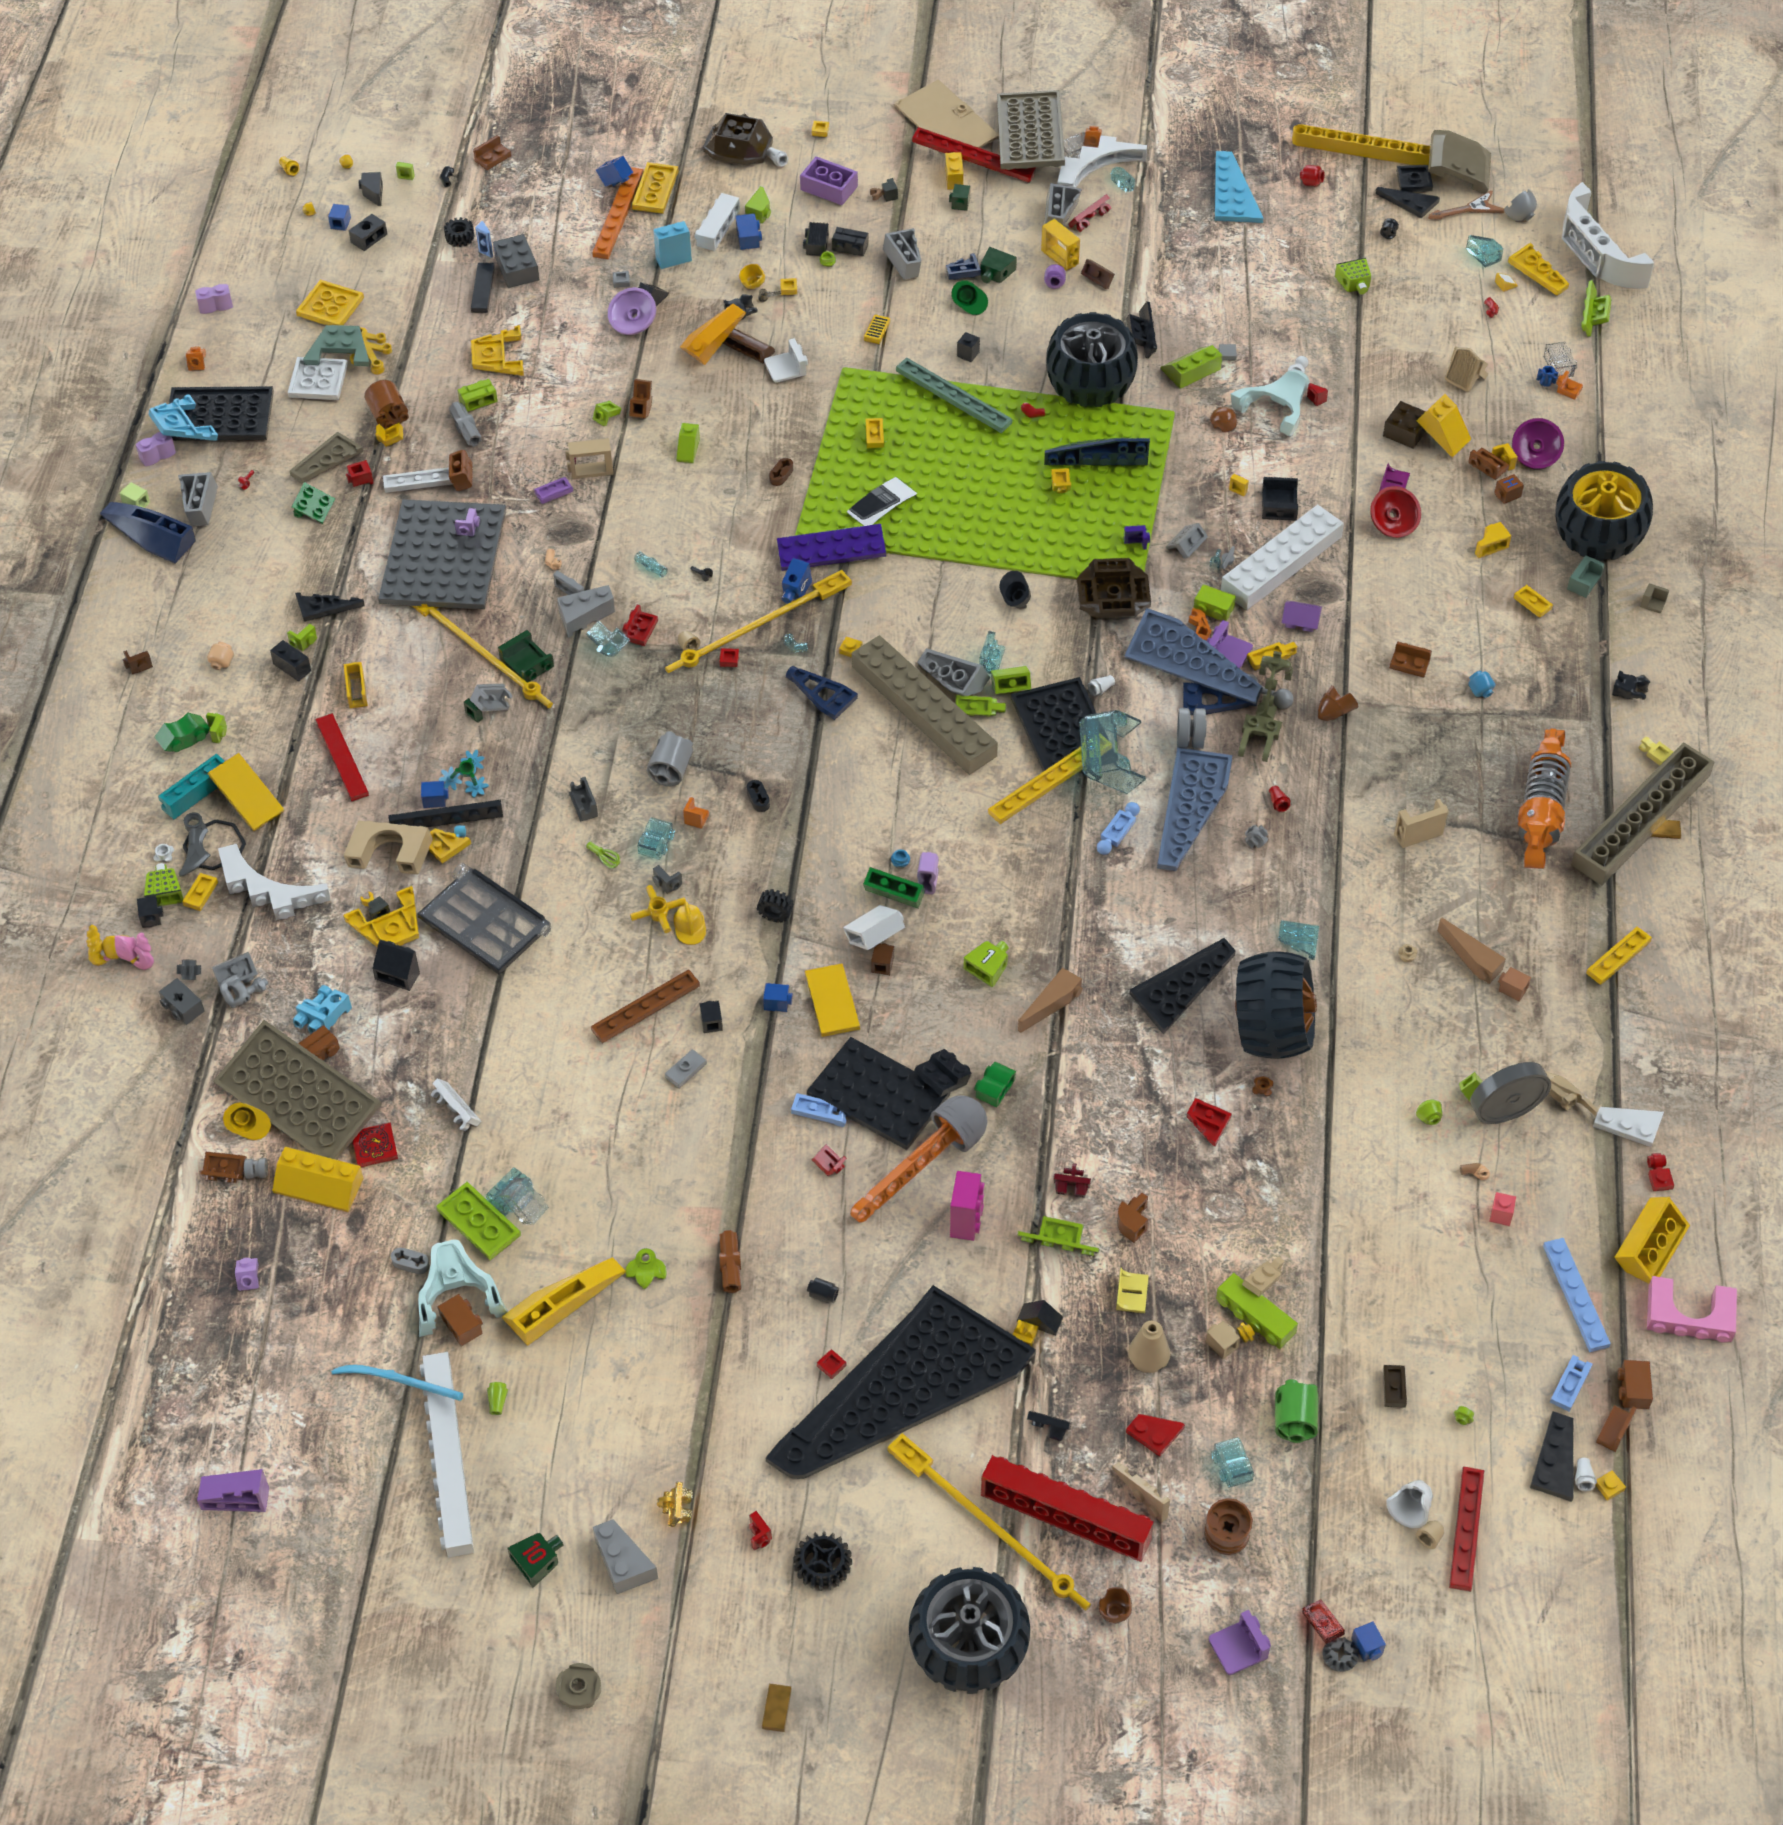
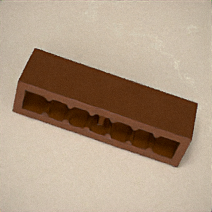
[722,328,775,364]

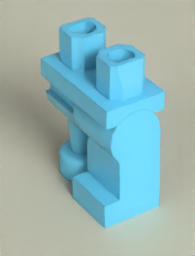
[293,985,352,1034]

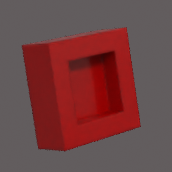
[719,648,739,667]
[817,1349,847,1379]

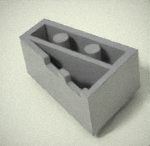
[1045,183,1082,226]
[883,228,921,280]
[557,585,615,638]
[593,1519,658,1594]

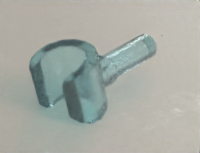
[1210,549,1221,569]

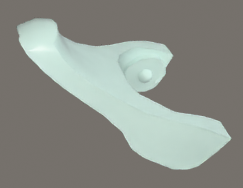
[1230,369,1310,436]
[418,1240,508,1337]

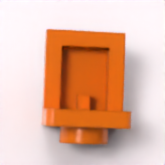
[1085,126,1102,148]
[186,346,206,371]

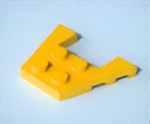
[471,325,524,376]
[343,886,419,947]

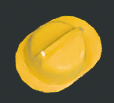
[673,902,706,945]
[223,1102,271,1140]

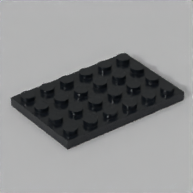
[169,386,274,441]
[1011,677,1117,772]
[807,1037,950,1150]

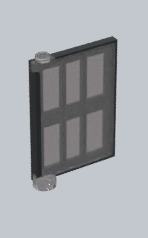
[417,863,551,975]

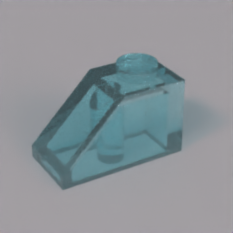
[1466,235,1503,268]

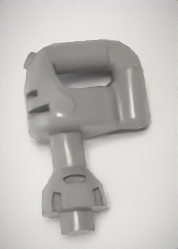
[220,975,268,1008]

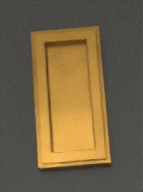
[1651,820,1681,839]
[762,1683,792,1732]

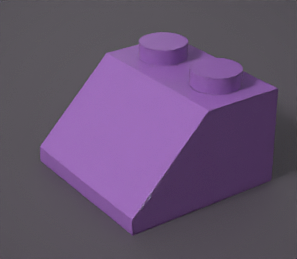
[1282,600,1322,632]

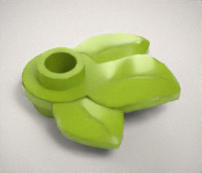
[626,1248,667,1289]

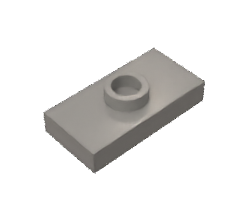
[553,570,584,595]
[665,1049,707,1088]

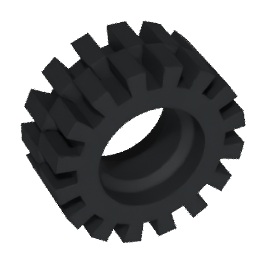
[444,217,475,247]
[756,889,794,923]

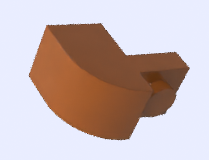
[629,379,653,418]
[1117,1193,1148,1243]

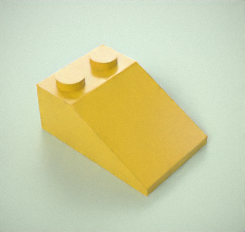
[1417,394,1471,458]

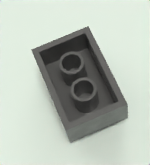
[493,234,540,288]

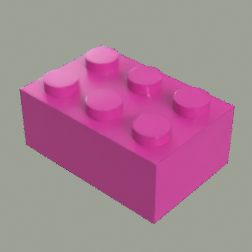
[950,1171,985,1241]

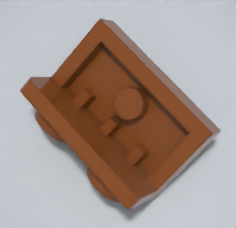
[1468,448,1509,480]
[199,1151,247,1183]

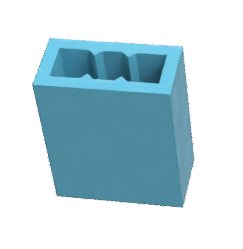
[653,221,692,269]

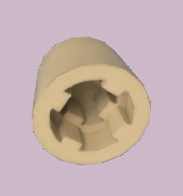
[677,631,700,651]
[1416,1520,1444,1549]

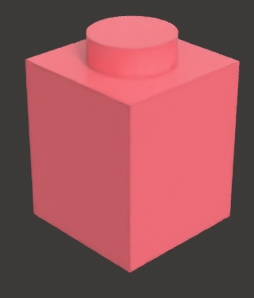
[1489,1192,1516,1226]

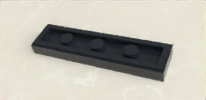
[471,263,495,313]

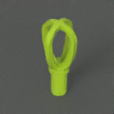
[586,841,620,868]

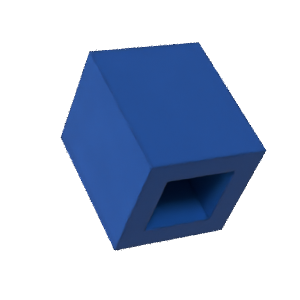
[328,204,351,231]
[421,781,449,808]
[763,983,793,1012]
[1351,1621,1386,1662]

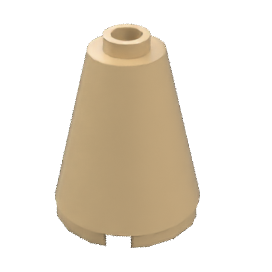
[1128,1321,1170,1373]

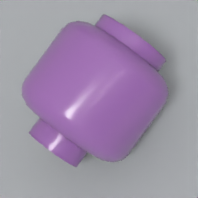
[1044,264,1066,289]

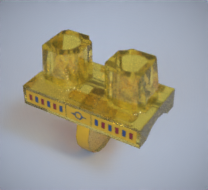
[657,1482,693,1527]

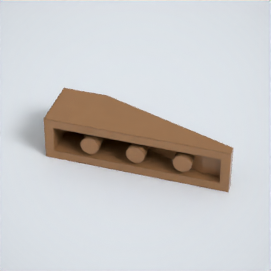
[1437,917,1506,984]
[1018,967,1083,1033]

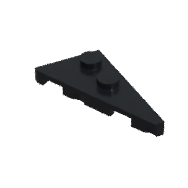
[1375,187,1440,218]
[295,592,365,622]

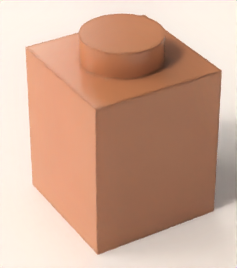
[1498,967,1531,1002]

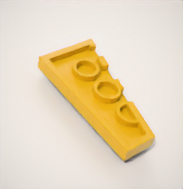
[1508,242,1569,296]

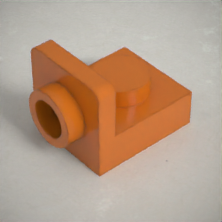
[1556,371,1583,400]

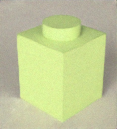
[120,482,150,508]

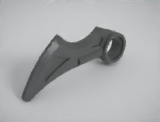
[179,812,211,877]

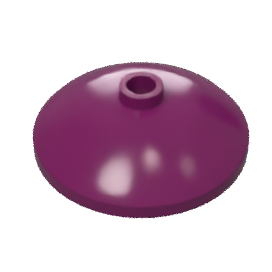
[1512,418,1564,469]

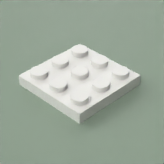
[288,357,348,400]

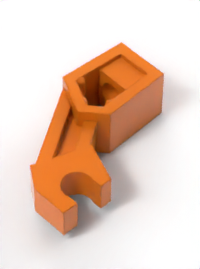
[1188,608,1212,641]

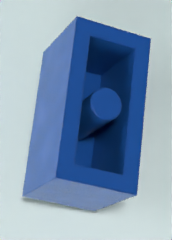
[596,156,633,187]
[736,214,762,250]

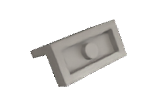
[1166,523,1208,558]

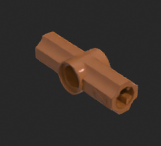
[719,1230,741,1293]

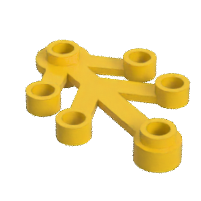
[347,327,392,375]

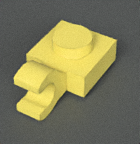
[1639,737,1673,766]

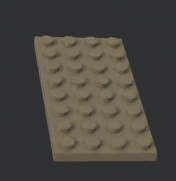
[997,90,1065,170]
[213,1020,382,1160]

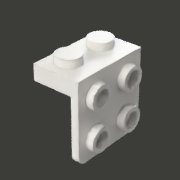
[764,338,808,383]

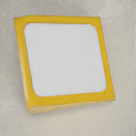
[1495,273,1518,292]

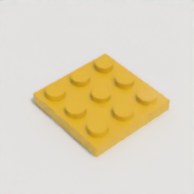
[296,279,364,325]

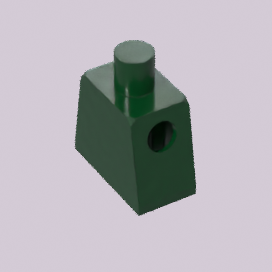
[980,247,1017,284]

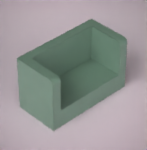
[1567,555,1605,598]

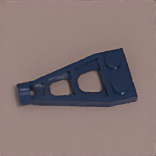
[786,666,858,720]
[1183,682,1257,715]

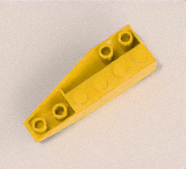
[502,1257,626,1346]

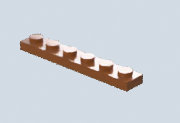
[591,969,700,1044]

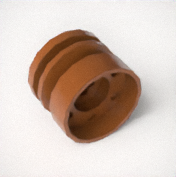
[1204,1498,1253,1555]

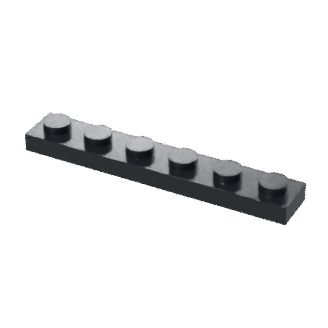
[388,799,503,827]

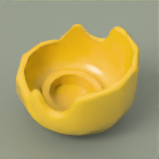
[739,264,765,290]

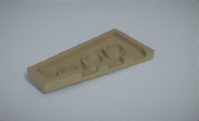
[290,432,363,483]

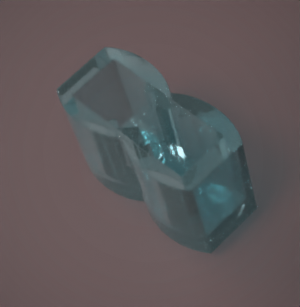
[637,817,675,860]
[1211,1437,1254,1488]

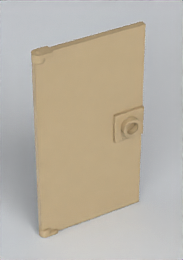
[894,79,999,148]

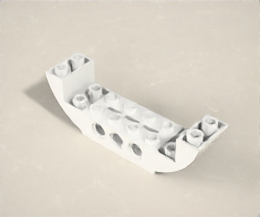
[1562,182,1654,289]

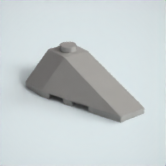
[917,648,990,696]

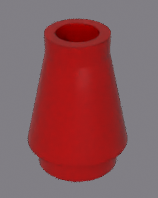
[1269,785,1291,812]

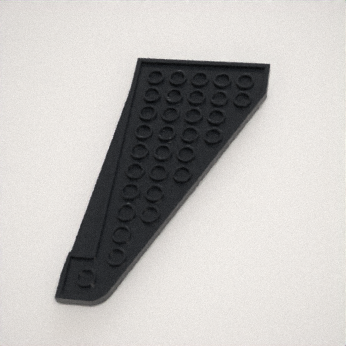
[765,1285,1036,1479]

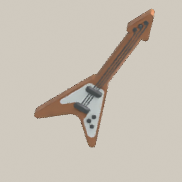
[1428,190,1504,219]

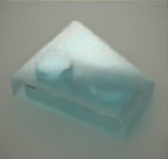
[1278,920,1319,960]

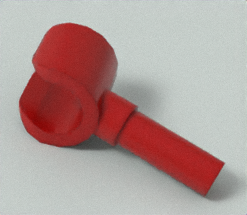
[238,470,255,490]

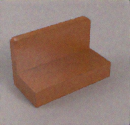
[1596,1405,1637,1452]

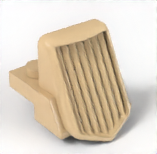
[1445,346,1488,392]

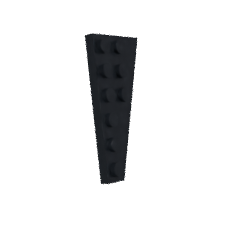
[1129,938,1236,1035]

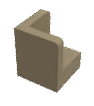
[1640,583,1669,613]

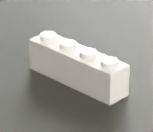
[695,193,740,251]

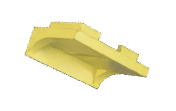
[1116,1268,1149,1313]

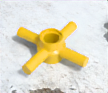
[630,885,686,933]

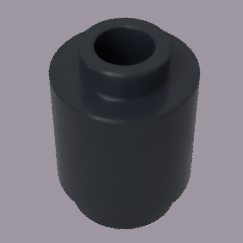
[807,1277,839,1303]

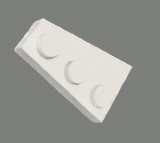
[1593,1107,1664,1147]

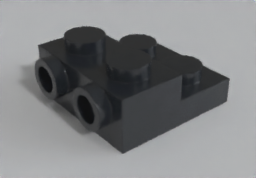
[914,1049,972,1096]

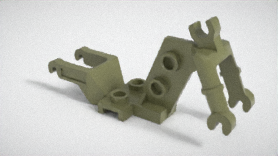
[1238,651,1293,762]

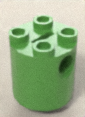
[1275,1379,1318,1443]

